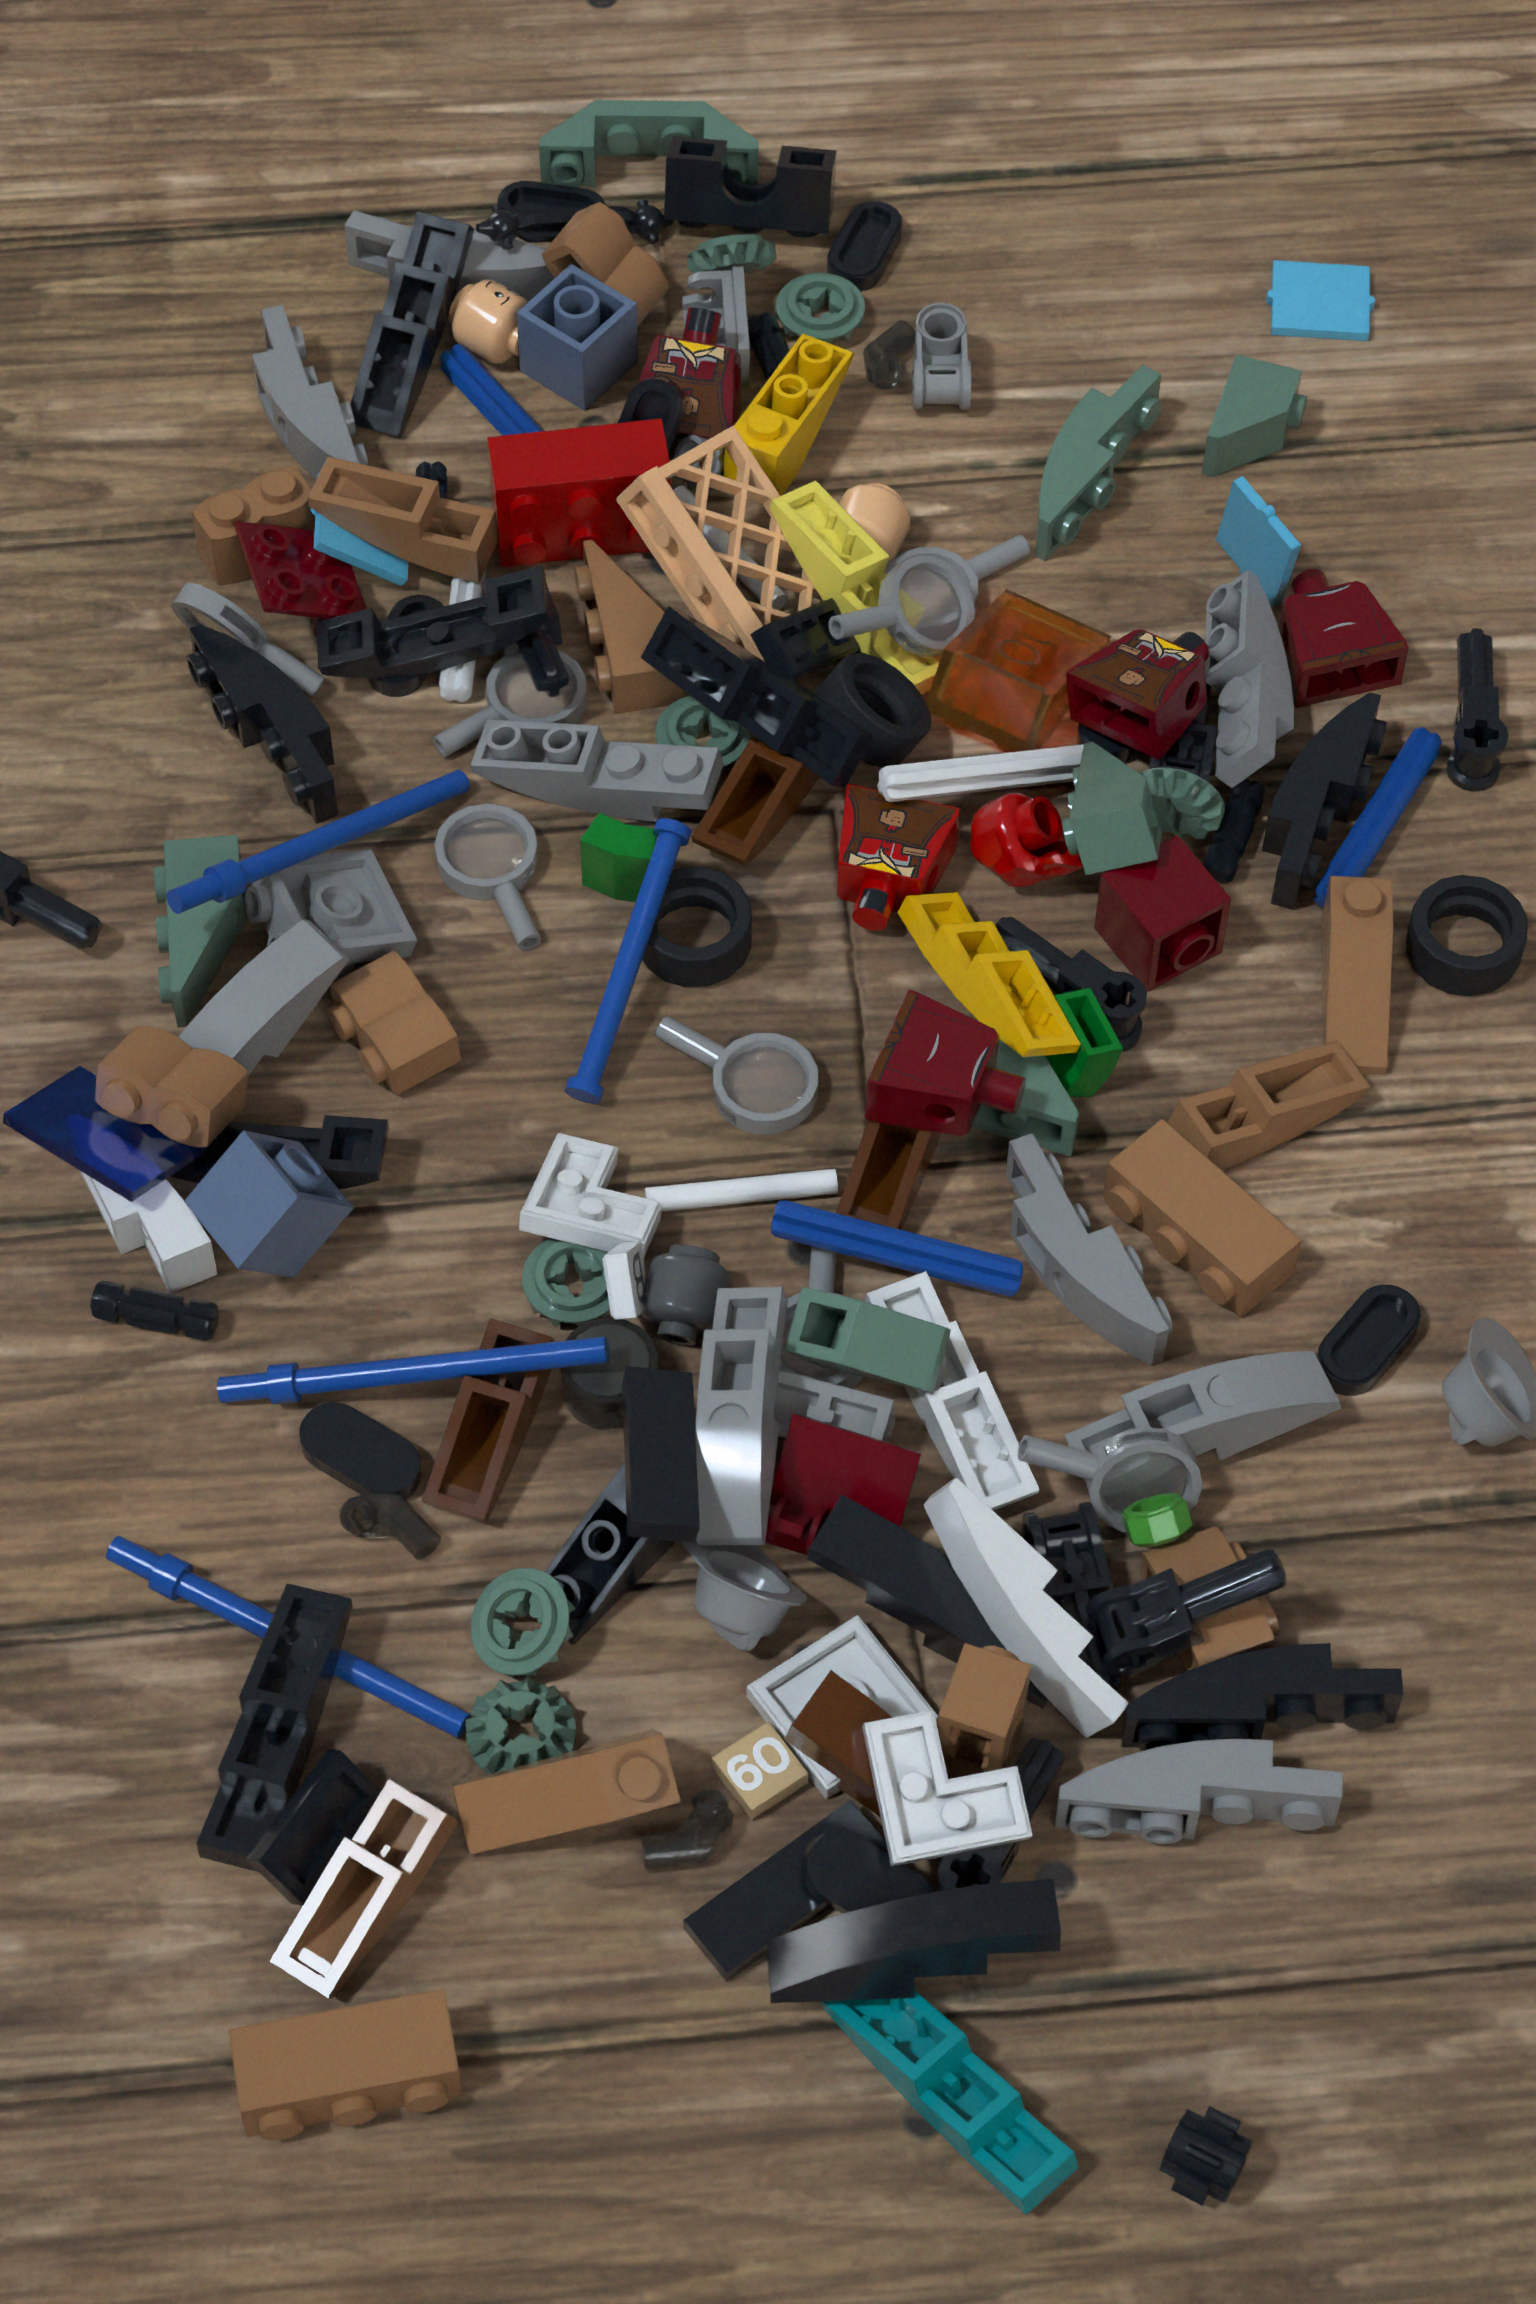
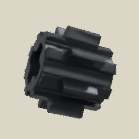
[1159,2106,1253,2206]

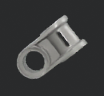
[912,302,971,410]

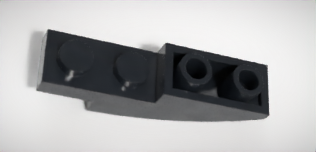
[186,624,338,824]
[1262,692,1387,910]
[1121,1643,1404,1751]

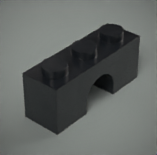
[664,136,837,238]

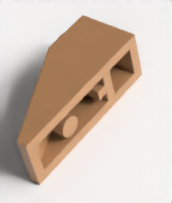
[1321,876,1393,1075]
[451,1729,681,1855]

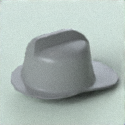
[1442,1317,1536,1447]
[682,1541,807,1651]

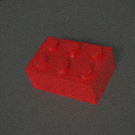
[487,419,672,567]

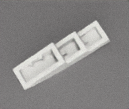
[864,1271,1040,1511]
[923,1477,1129,1738]

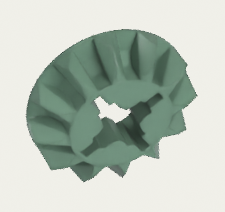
[687,234,777,273]
[776,273,865,343]
[655,696,751,776]
[1139,768,1225,840]
[522,1238,610,1329]
[471,1568,575,1677]
[466,1675,576,1775]

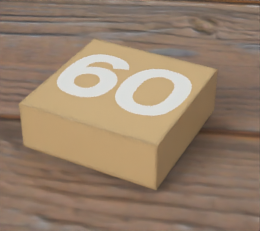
[712,1721,808,1820]

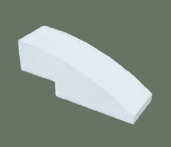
[65,1118,218,1294]

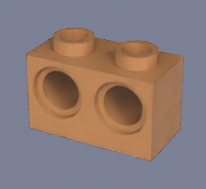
[937,1643,1032,1777]

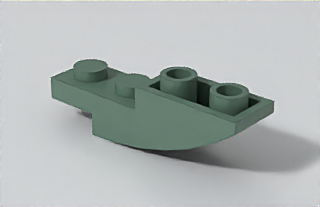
[1036,364,1162,561]

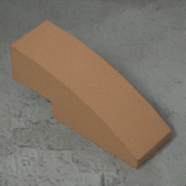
[308,457,498,584]
[1167,1041,1371,1170]
[270,1779,460,1999]

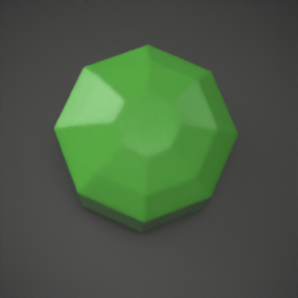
[1121,1493,1193,1547]

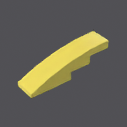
[769,480,954,695]

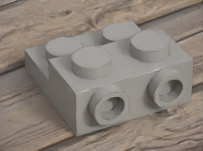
[245,849,417,981]

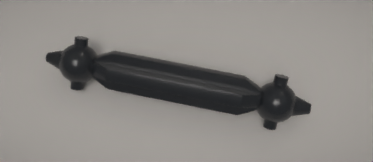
[475,199,674,250]

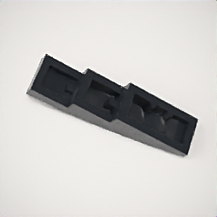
[350,211,475,438]
[641,606,874,788]
[807,1495,1048,1709]
[196,1583,353,1872]
[767,1879,1061,2003]

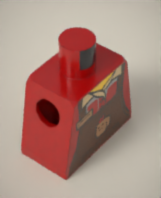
[837,784,960,931]

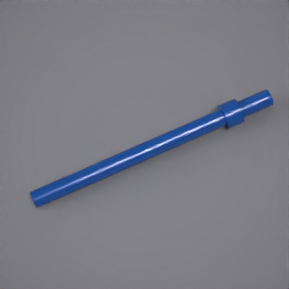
[167,770,469,914]
[217,1336,610,1404]
[106,1535,471,1739]

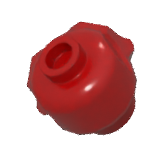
[970,792,1083,887]

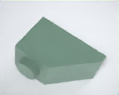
[1202,355,1308,477]
[971,1039,1079,1157]

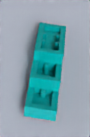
[820,1991,1079,2215]

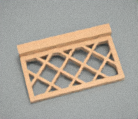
[616,426,823,661]

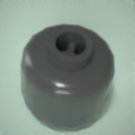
[641,1244,731,1345]

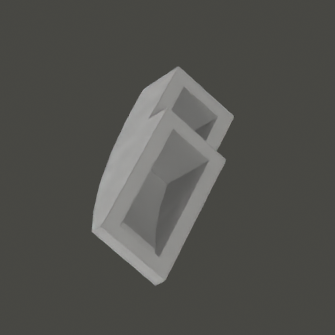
[179,919,350,1076]

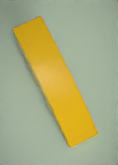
[897,892,1081,1057]

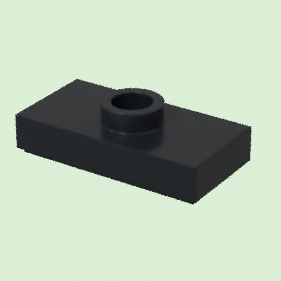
[750,598,860,681]
[246,1749,381,1906]

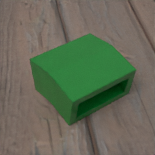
[580,812,657,902]
[1045,988,1123,1097]

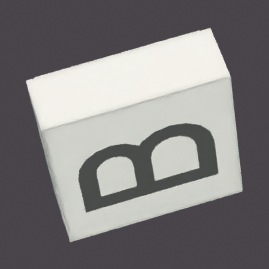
[602,1241,646,1320]

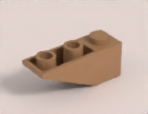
[574,540,684,714]

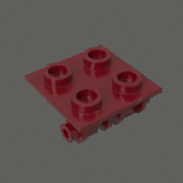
[234,521,367,638]
[765,1413,922,1556]

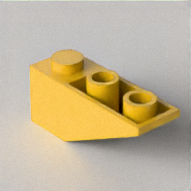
[723,333,853,496]

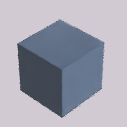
[517,264,638,411]
[184,1130,354,1278]

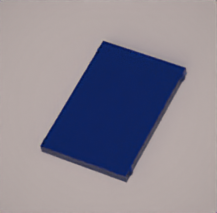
[3,1066,207,1202]

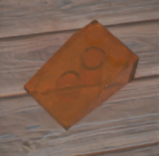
[926,589,1111,753]

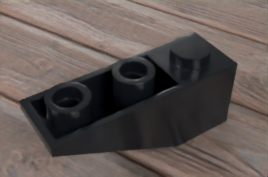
[544,1461,677,1645]

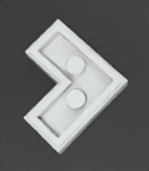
[519,1133,662,1258]
[862,1710,1033,1866]

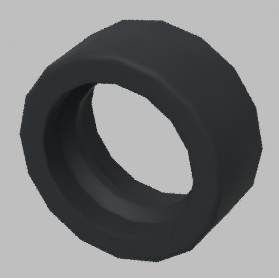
[815,653,931,768]
[642,867,752,987]
[1406,875,1528,996]

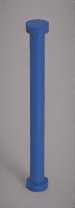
[564,818,692,1104]

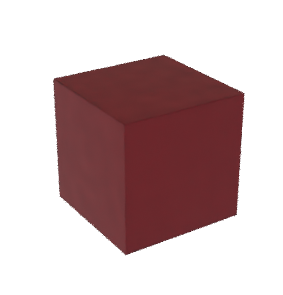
[1094,835,1231,992]

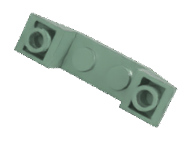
[539,100,758,187]

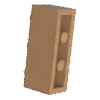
[1103,1119,1302,1318]
[228,1989,462,2140]

